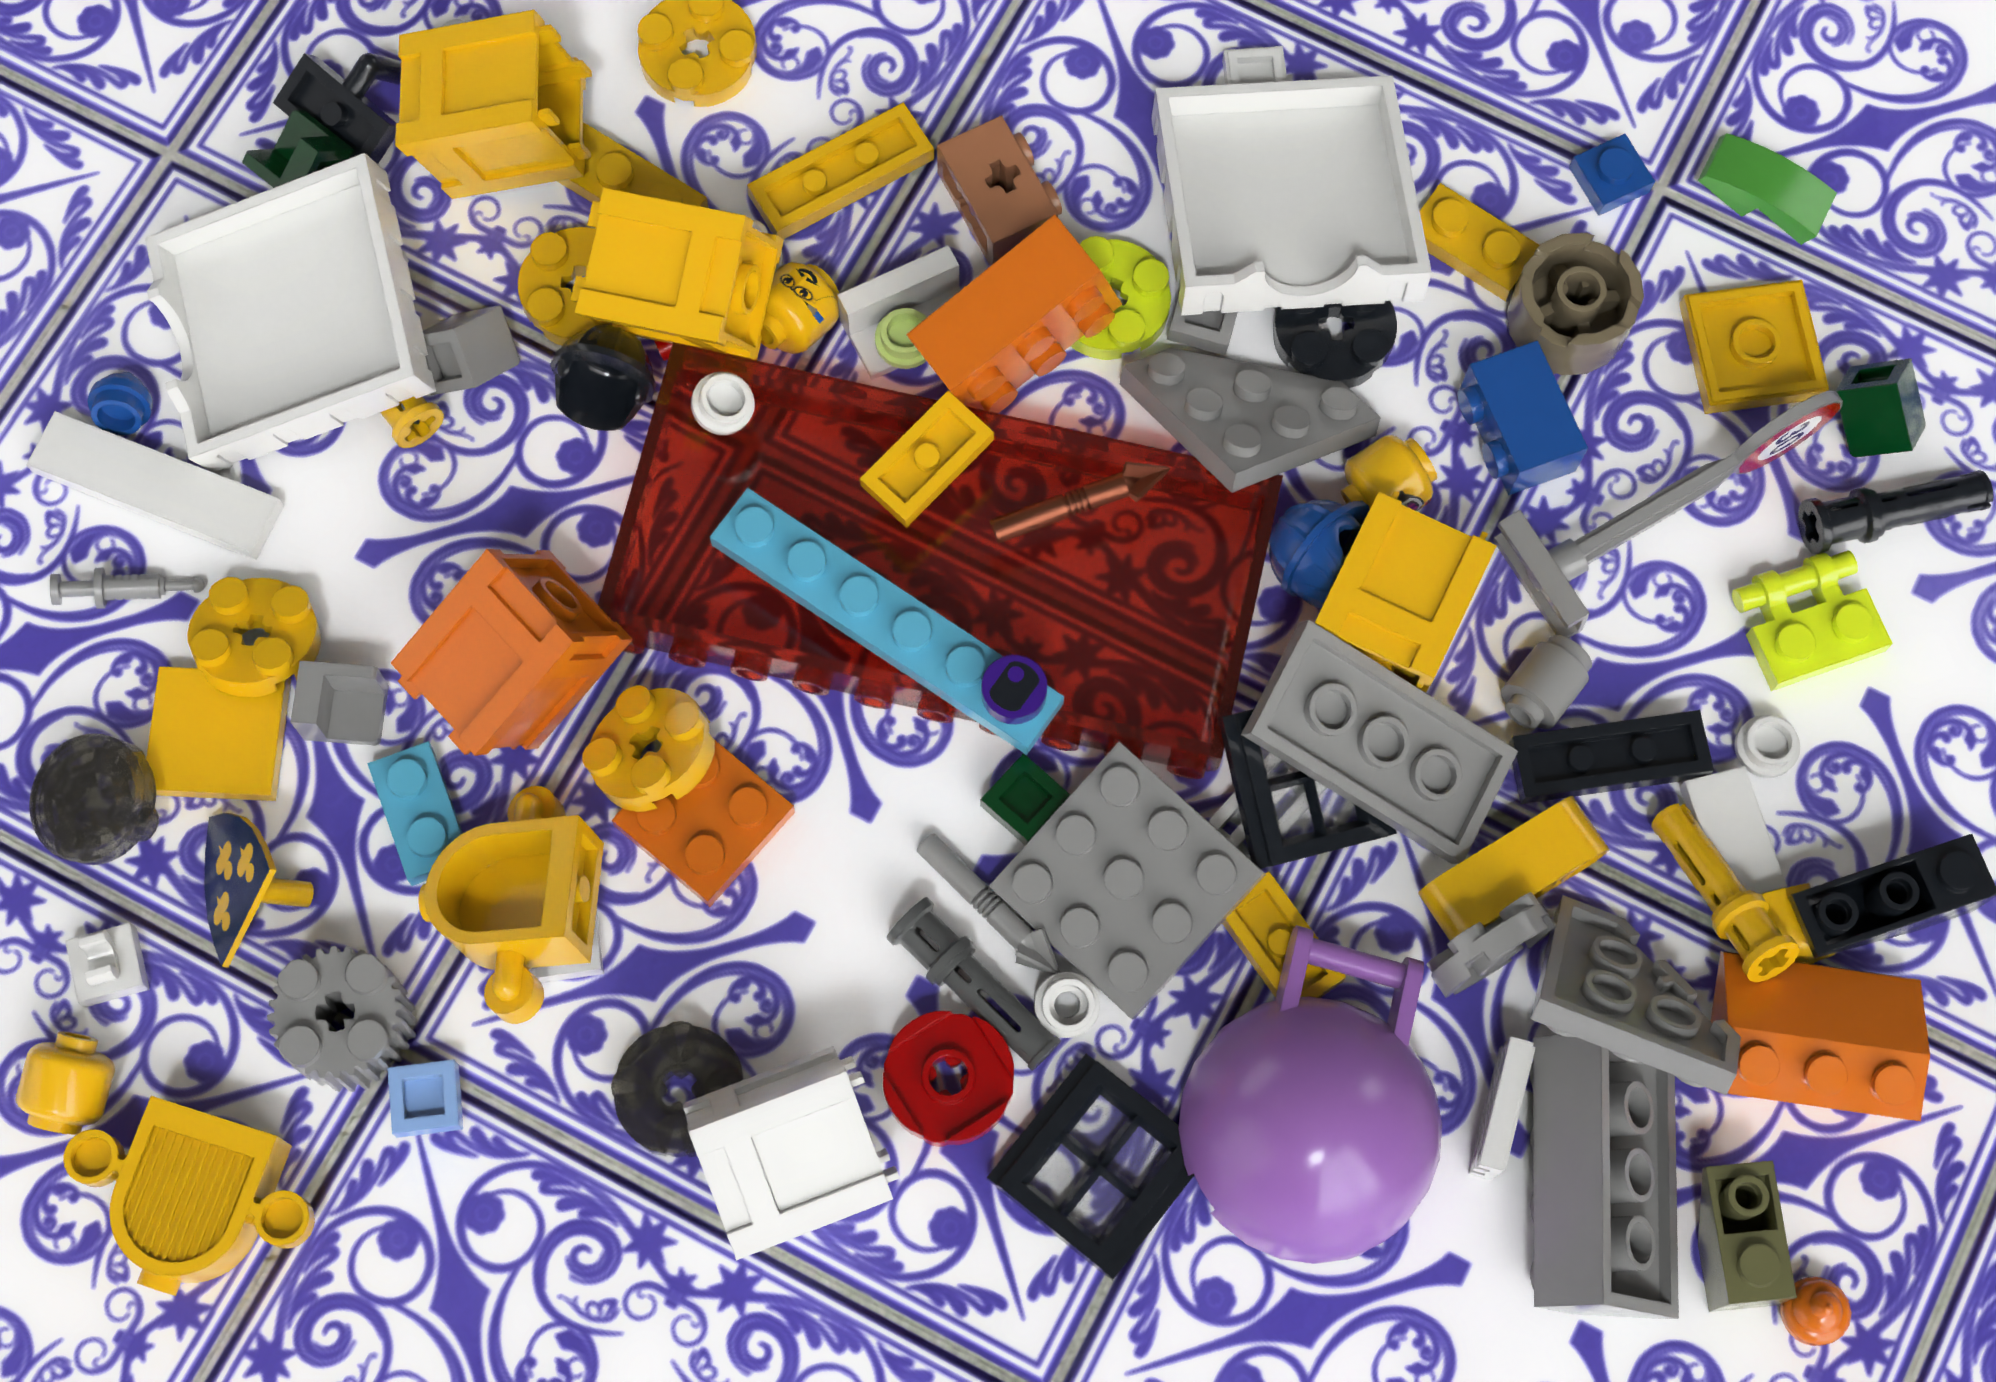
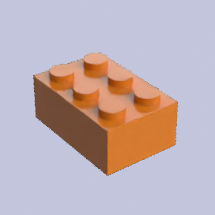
[906,214,1122,419]

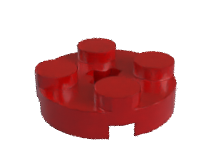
[883,1011,1014,1147]

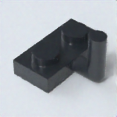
[273,53,401,164]

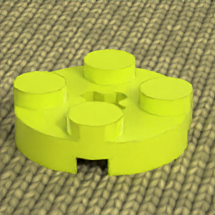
[1070,236,1171,360]

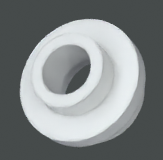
[1034,972,1100,1038]

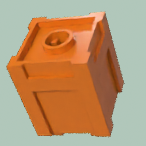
[391,549,633,756]

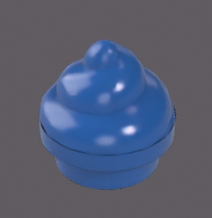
[88,372,153,436]

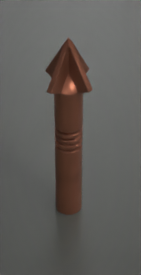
[990,461,1171,544]

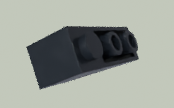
[1788,833,1996,959]

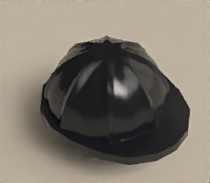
[550,324,656,431]

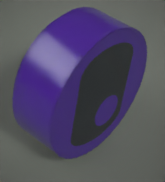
[981,655,1047,725]

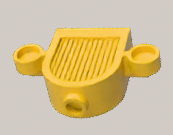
[418,786,604,1024]
[63,1096,315,1296]

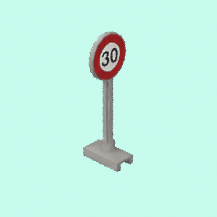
[1493,390,1843,638]

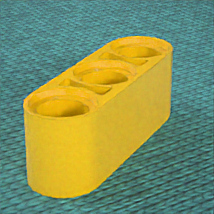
[1418,796,1610,941]

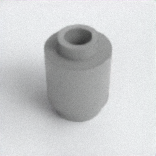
[1501,635,1592,729]

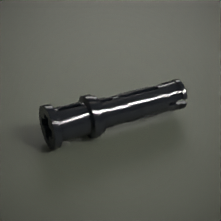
[1798,470,1994,555]

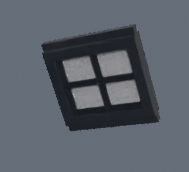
[1218,709,1397,869]
[987,1054,1194,1281]

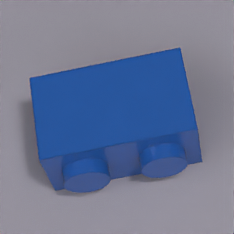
[1457,340,1588,496]

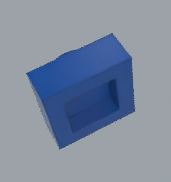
[1569,133,1655,216]

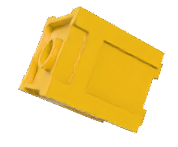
[395,9,592,199]
[570,188,784,361]
[1315,491,1497,693]

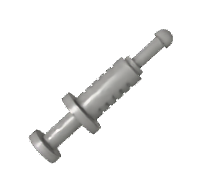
[50,567,205,609]

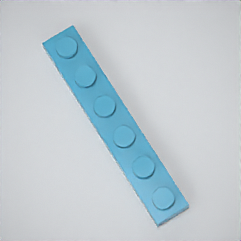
[710,488,1064,755]

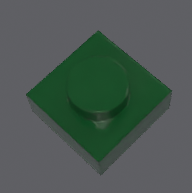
[980,753,1071,845]

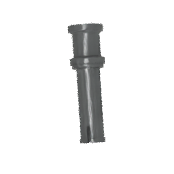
[886,897,1061,1071]

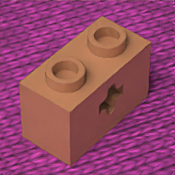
[937,115,1062,266]

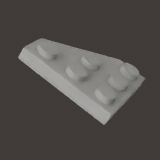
[1119,348,1381,493]
[1530,895,1741,1095]

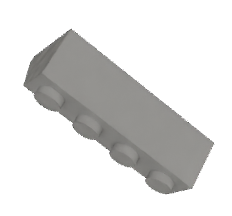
[1530,1035,1679,1319]

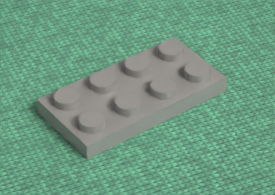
[1241,620,1518,864]

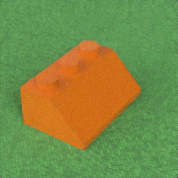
[1710,951,1930,1121]

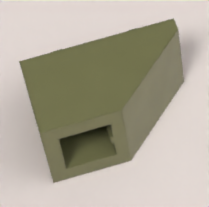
[1698,1160,1797,1312]

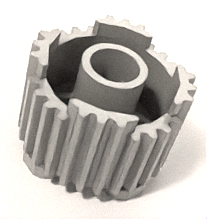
[267,946,417,1092]

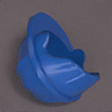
[1269,500,1370,609]

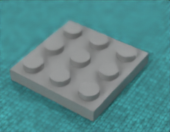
[989,742,1266,1019]

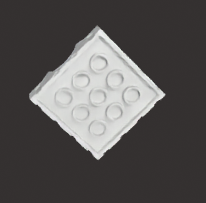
[1151,75,1432,316]
[145,153,436,473]

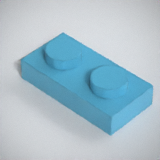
[367,741,463,886]

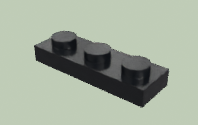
[1508,710,1714,804]

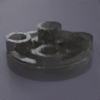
[29,733,159,865]

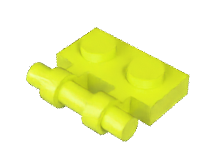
[1732,550,1893,691]

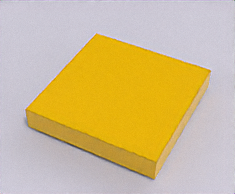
[1679,280,1829,414]
[142,666,291,801]

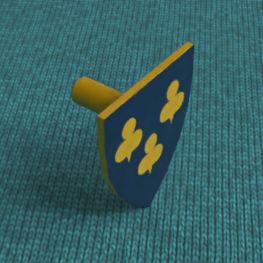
[204,813,314,968]

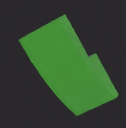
[1698,133,1837,245]

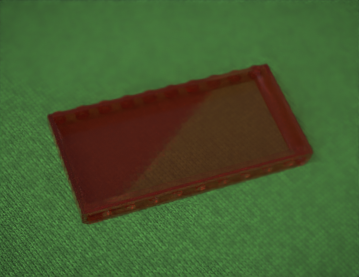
[598,342,1283,779]

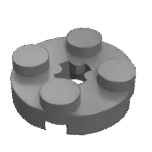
[1426,892,1557,998]

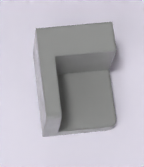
[423,305,520,395]
[290,661,389,746]

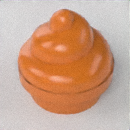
[1780,1277,1852,1346]

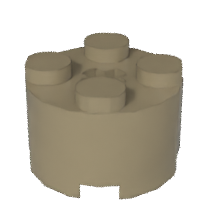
[1507,233,1644,375]

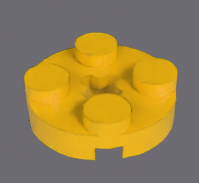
[637,0,757,107]
[518,227,612,346]
[187,577,321,697]
[582,685,715,812]

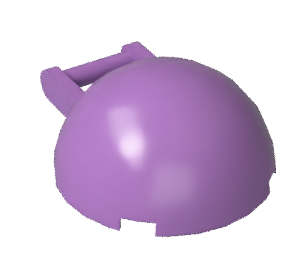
[1178,925,1442,1264]

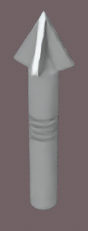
[916,833,1060,974]

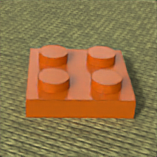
[612,739,795,907]

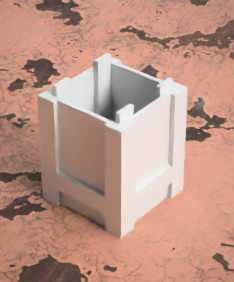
[682,1046,900,1260]

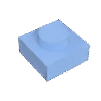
[387,1059,463,1138]

